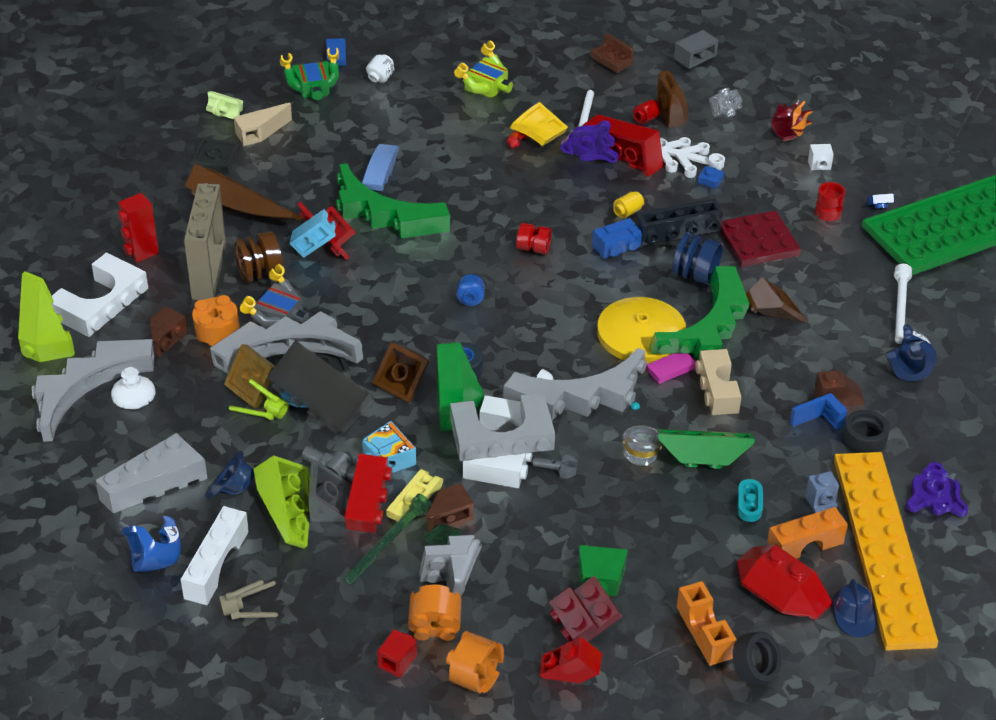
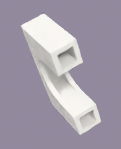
[52,253,148,337]
[463,396,533,488]

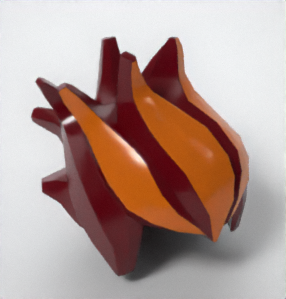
[772,100,813,141]

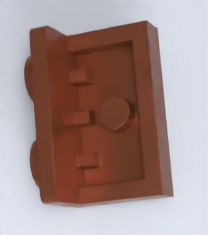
[590,33,634,73]

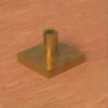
[224,344,277,408]

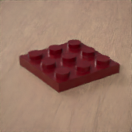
[720,210,801,267]

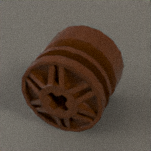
[234,231,283,284]

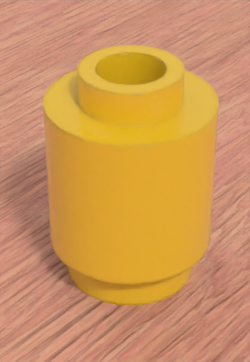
[613,191,644,219]

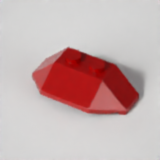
[736,544,833,620]

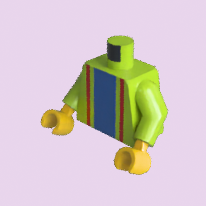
[454,41,513,97]

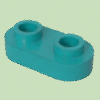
[738,479,763,522]

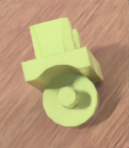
[206,91,243,119]

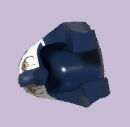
[886,324,936,381]

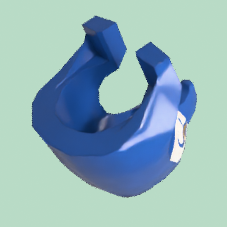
[121,516,181,572]

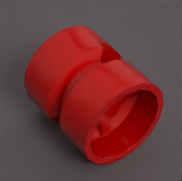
[815,182,846,221]
[516,222,552,255]

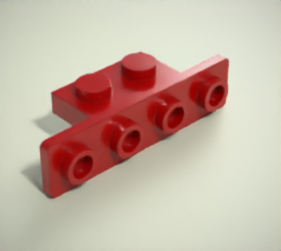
[297,202,356,260]

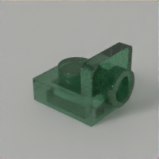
[423,523,462,546]

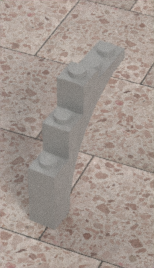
[210,311,363,374]
[32,339,155,442]
[503,348,647,421]

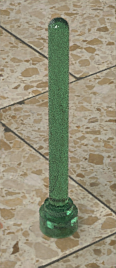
[344,493,432,584]

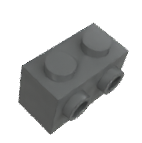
[674,30,718,69]

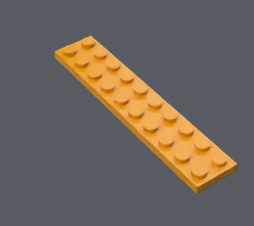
[834,452,938,651]

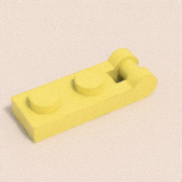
[386,469,443,526]

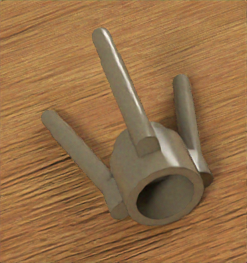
[219,580,278,620]

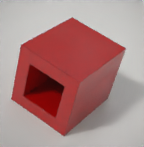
[377,629,417,678]

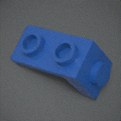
[790,393,847,430]

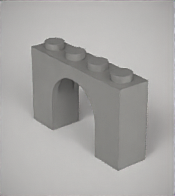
[450,393,555,461]

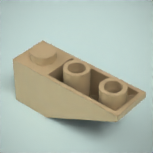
[234,103,292,146]

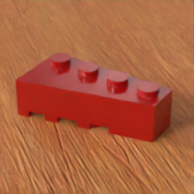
[583,114,664,177]

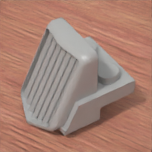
[419,535,482,596]

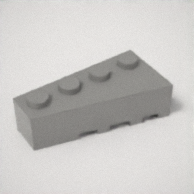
[96,433,207,513]

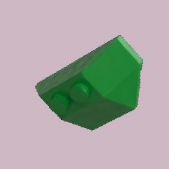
[657,429,755,468]

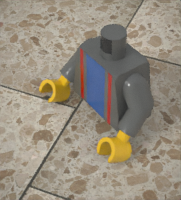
[240,264,309,329]

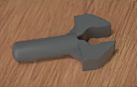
[532,454,578,479]

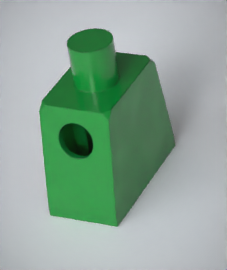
[578,545,627,596]

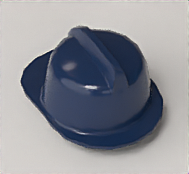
[205,451,255,499]
[832,579,877,637]

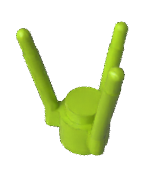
[229,379,289,421]

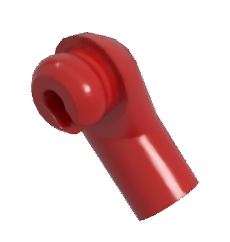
[506,131,528,149]

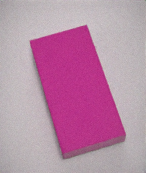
[646,353,696,384]

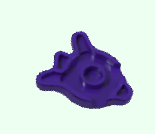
[560,121,618,163]
[906,462,968,517]

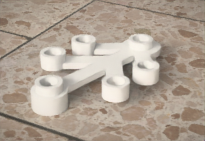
[660,137,725,178]

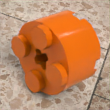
[192,295,240,346]
[408,585,462,641]
[446,631,504,694]

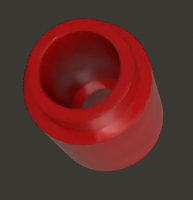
[633,100,662,124]

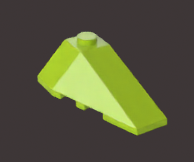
[18,271,75,362]
[254,455,310,548]

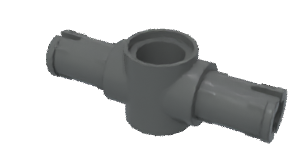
[302,446,356,481]

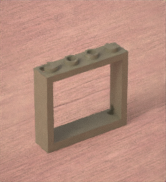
[184,183,226,300]

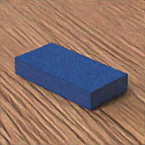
[326,38,346,66]

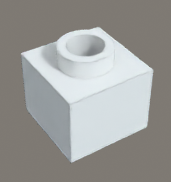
[808,144,833,170]

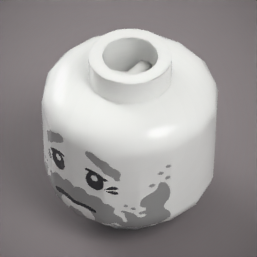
[366,55,394,83]

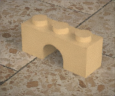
[696,349,741,415]

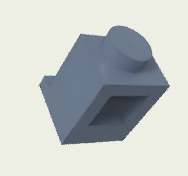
[805,471,839,513]

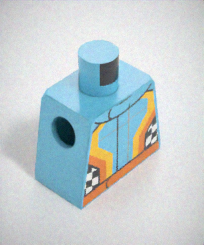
[355,421,416,473]

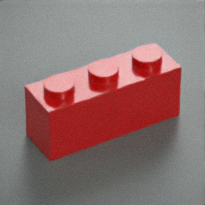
[118,193,159,263]
[344,454,393,533]

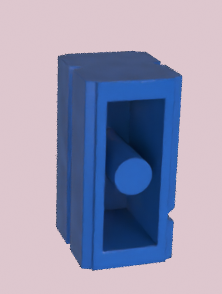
[592,218,642,259]

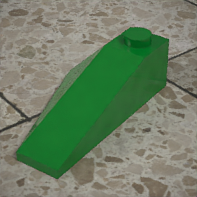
[437,342,484,431]

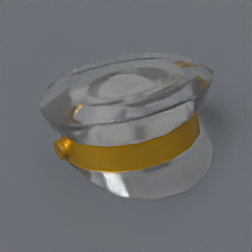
[622,425,663,466]

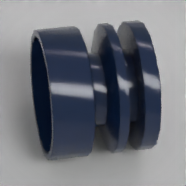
[672,232,723,286]

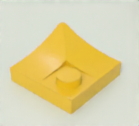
[510,102,568,146]

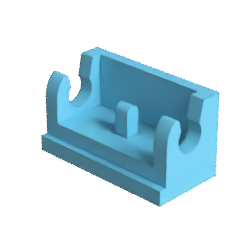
[289,209,336,258]

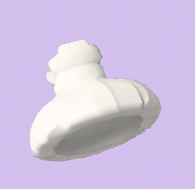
[111,367,155,409]

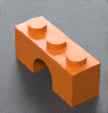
[767,507,848,559]
[677,581,737,666]

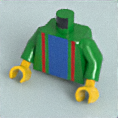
[280,48,339,100]

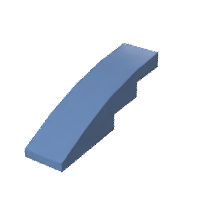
[362,144,399,191]

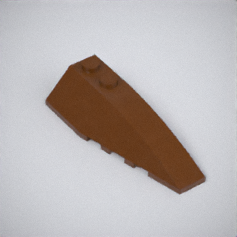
[185,164,302,221]

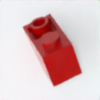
[539,637,602,683]

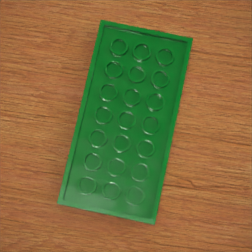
[862,175,996,275]

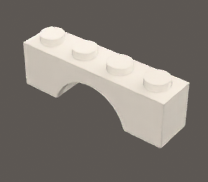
[181,506,249,605]

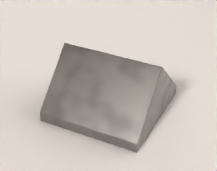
[308,460,351,522]

